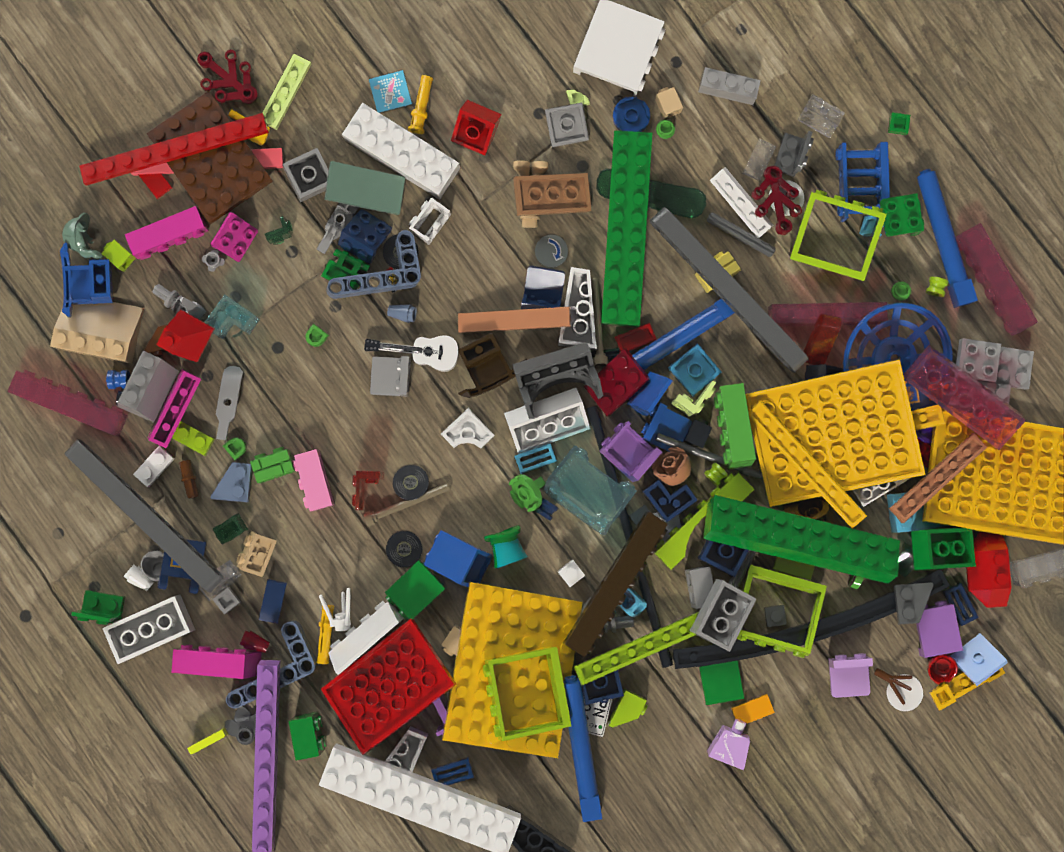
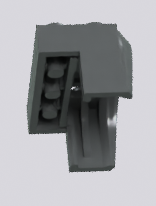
[512,342,603,419]

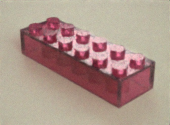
[904,345,1026,450]

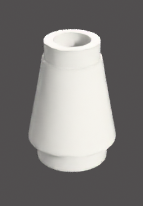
[124,564,154,591]

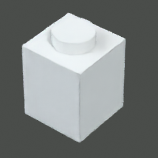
[558,559,585,587]

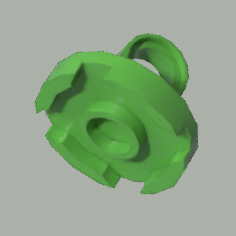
[509,474,546,512]

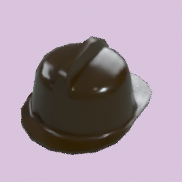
[783,497,830,522]

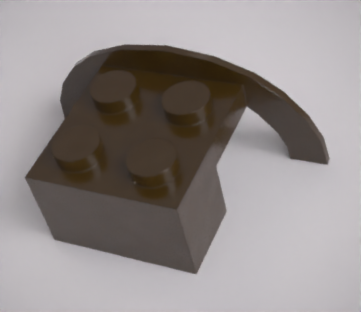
[458,333,527,398]

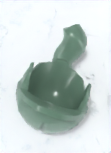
[62,212,103,260]

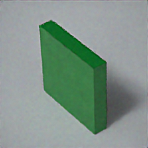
[699,661,744,705]

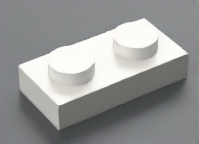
[133,446,175,487]

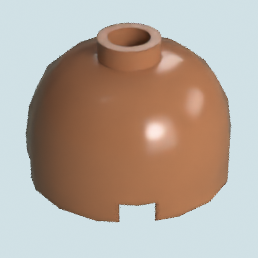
[652,447,691,486]

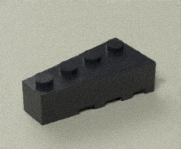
[506,805,575,852]

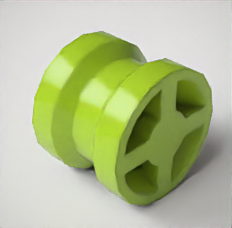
[926,277,948,297]
[704,462,728,486]

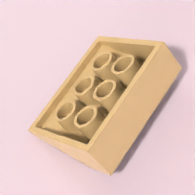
[50,302,144,364]

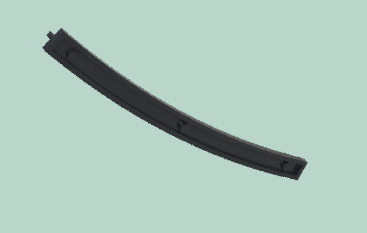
[673,569,950,669]

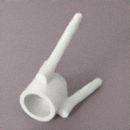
[319,588,351,631]

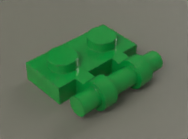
[321,249,370,290]

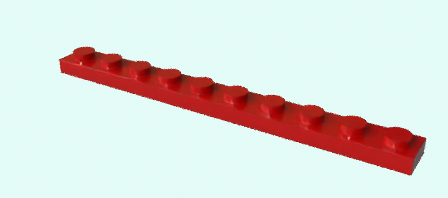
[79,113,269,186]

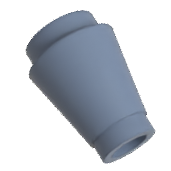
[387,304,417,323]

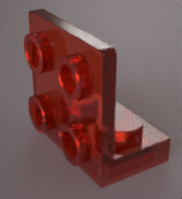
[352,471,384,510]

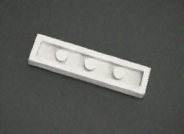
[710,167,774,238]

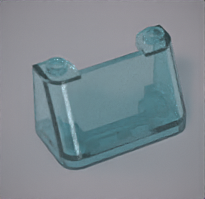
[544,445,637,535]

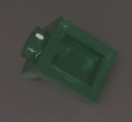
[898,543,914,577]

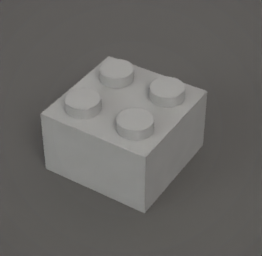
[283,148,329,202]

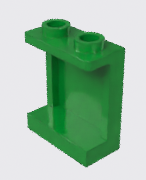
[385,560,446,620]

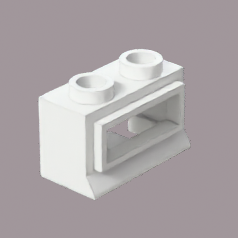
[409,198,451,245]

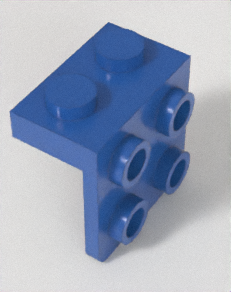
[641,403,692,452]

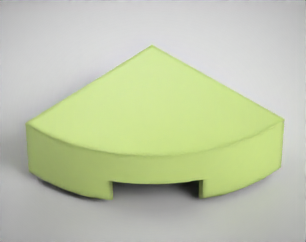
[566,90,590,107]

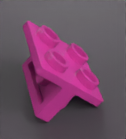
[211,212,258,262]

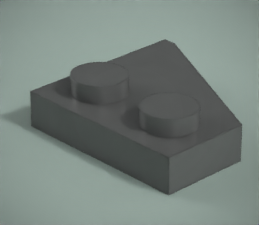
[894,583,933,625]

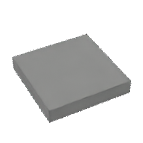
[545,102,589,148]

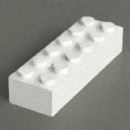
[342,103,460,200]

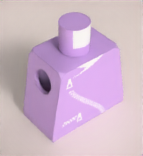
[707,719,750,770]

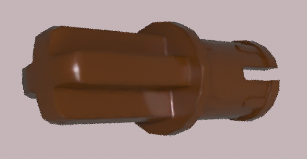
[179,460,199,499]

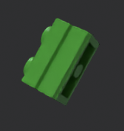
[250,447,296,484]

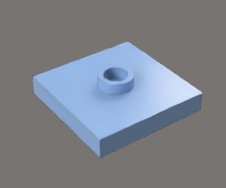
[951,633,1008,686]

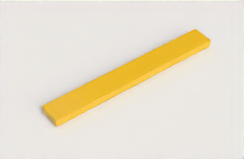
[748,400,867,529]

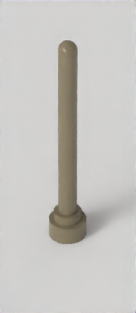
[591,277,608,367]
[362,483,451,527]

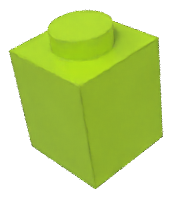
[101,240,136,272]

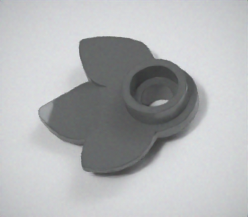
[224,706,256,745]

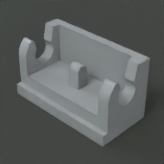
[685,566,713,609]

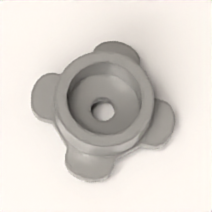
[202,249,225,272]

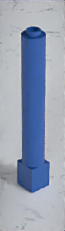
[917,169,978,308]
[632,299,735,370]
[563,675,602,822]

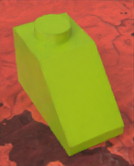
[608,688,648,727]

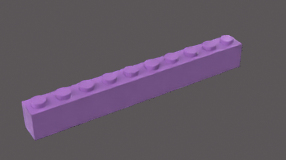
[252,660,281,852]

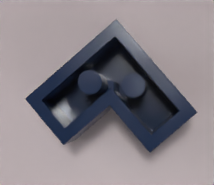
[642,480,698,523]

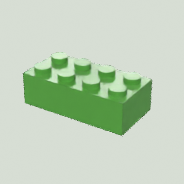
[714,383,756,470]

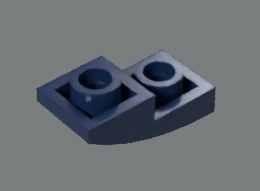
[259,579,287,624]

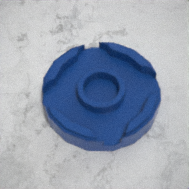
[613,96,650,132]

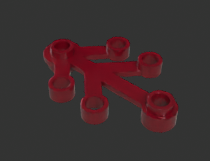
[197,50,258,104]
[751,166,802,235]

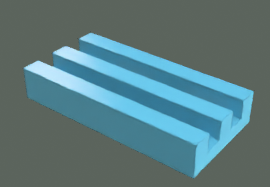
[515,443,557,474]

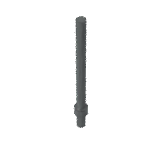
[656,433,763,480]

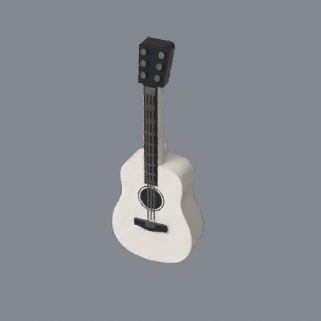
[364,335,459,372]

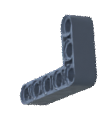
[326,230,421,299]
[226,620,318,708]

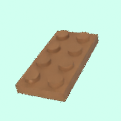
[513,173,592,216]

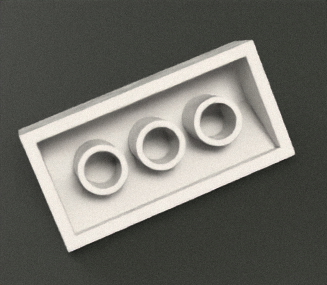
[504,388,590,454]

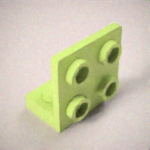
[671,381,716,417]

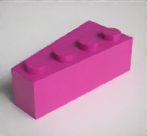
[171,645,262,679]

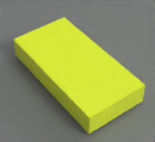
[187,728,228,754]

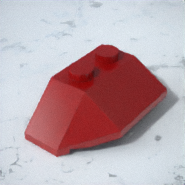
[966,531,1012,608]

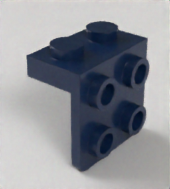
[338,209,392,265]
[521,266,565,310]

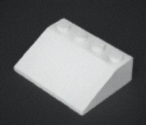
[328,601,404,675]

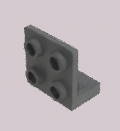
[774,131,814,177]

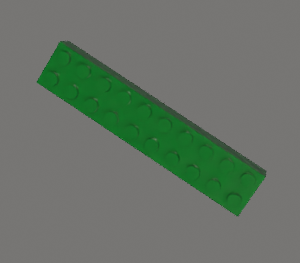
[601,131,653,327]
[703,495,900,584]

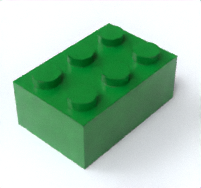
[911,528,976,570]

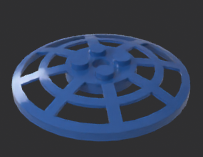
[843,303,953,383]

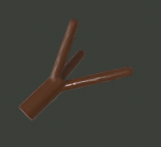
[874,668,913,705]

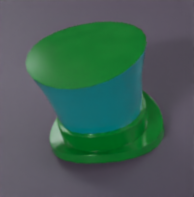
[484,525,528,568]

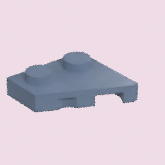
[211,462,252,502]

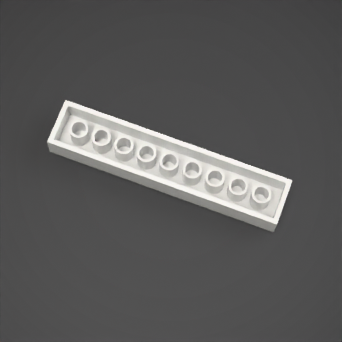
[319,743,521,852]

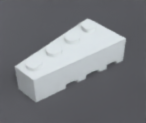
[558,267,597,351]

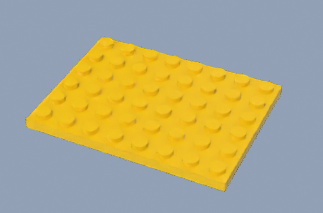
[745,359,925,507]
[922,408,1064,545]
[442,582,583,758]

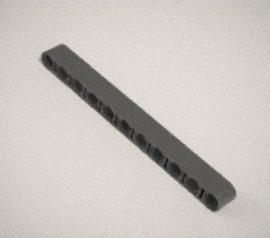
[649,207,808,373]
[64,439,224,593]

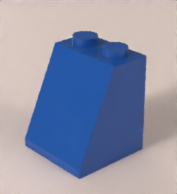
[424,530,493,587]

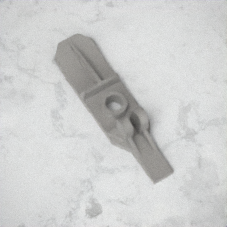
[317,203,359,254]
[216,366,243,440]

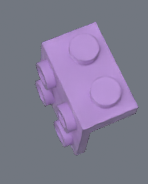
[828,653,873,698]

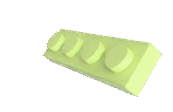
[263,54,311,130]

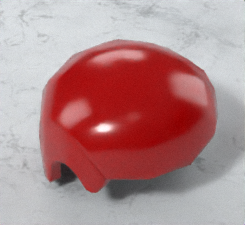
[927,654,958,684]

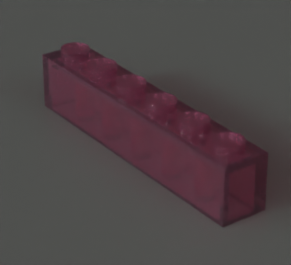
[956,223,1038,336]
[768,302,888,326]
[7,369,128,436]

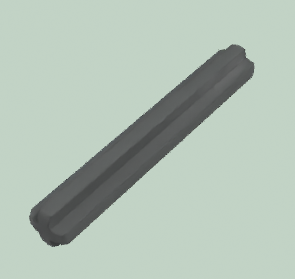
[707,212,776,257]

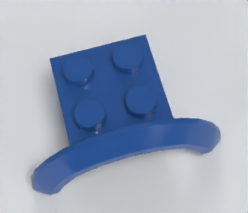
[60,243,113,318]

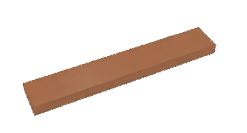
[458,307,571,333]
[889,433,987,523]

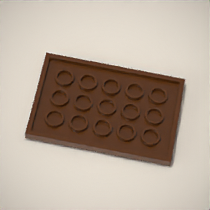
[146,91,273,225]

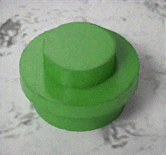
[656,120,675,139]
[891,281,911,301]

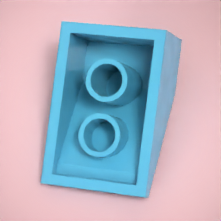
[887,492,947,533]

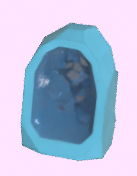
[619,588,647,617]

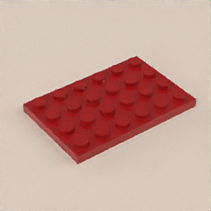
[321,619,456,755]

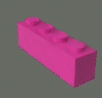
[125,206,209,260]
[147,369,201,448]

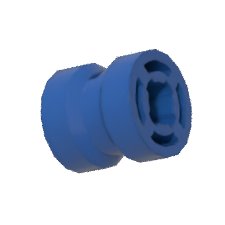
[106,370,131,389]

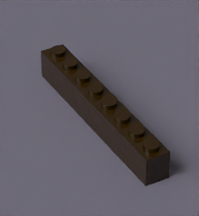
[563,511,668,657]

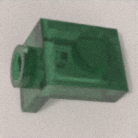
[265,216,293,245]
[213,513,248,545]

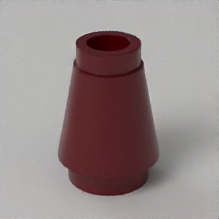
[239,630,270,653]

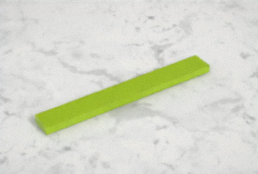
[574,611,700,685]

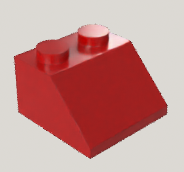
[451,100,502,156]

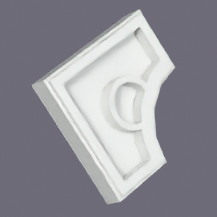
[441,408,495,449]

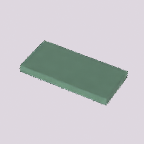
[324,161,405,215]

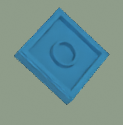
[668,343,722,397]

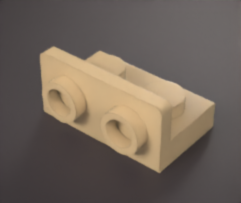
[236,531,277,577]

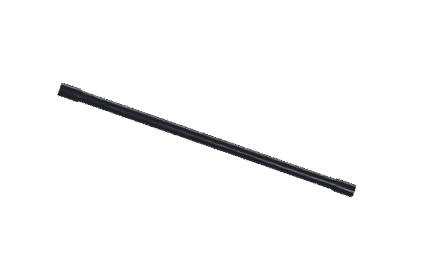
[586,406,674,668]

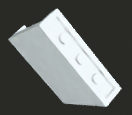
[573,0,666,96]

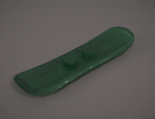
[596,169,706,218]

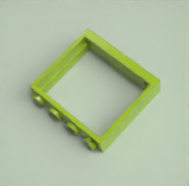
[790,189,887,281]
[737,565,827,658]
[483,647,571,741]

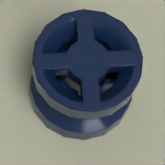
[535,498,558,521]

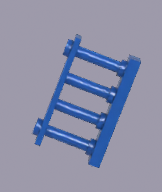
[835,142,890,222]

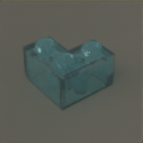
[205,294,260,339]

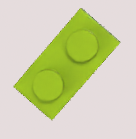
[172,421,215,456]

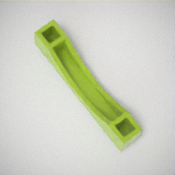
[654,473,755,570]

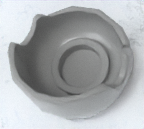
[140,550,164,581]

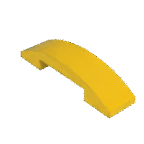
[930,668,1006,711]

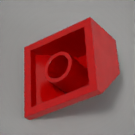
[156,310,215,362]

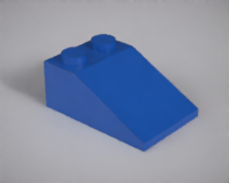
[627,372,672,417]

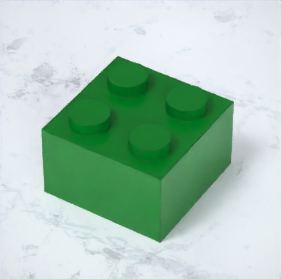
[288,711,327,761]

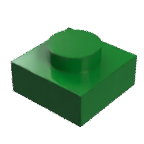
[888,112,911,135]

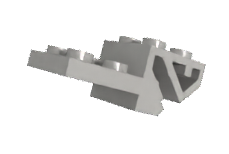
[954,338,1034,390]

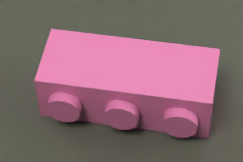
[293,449,335,511]

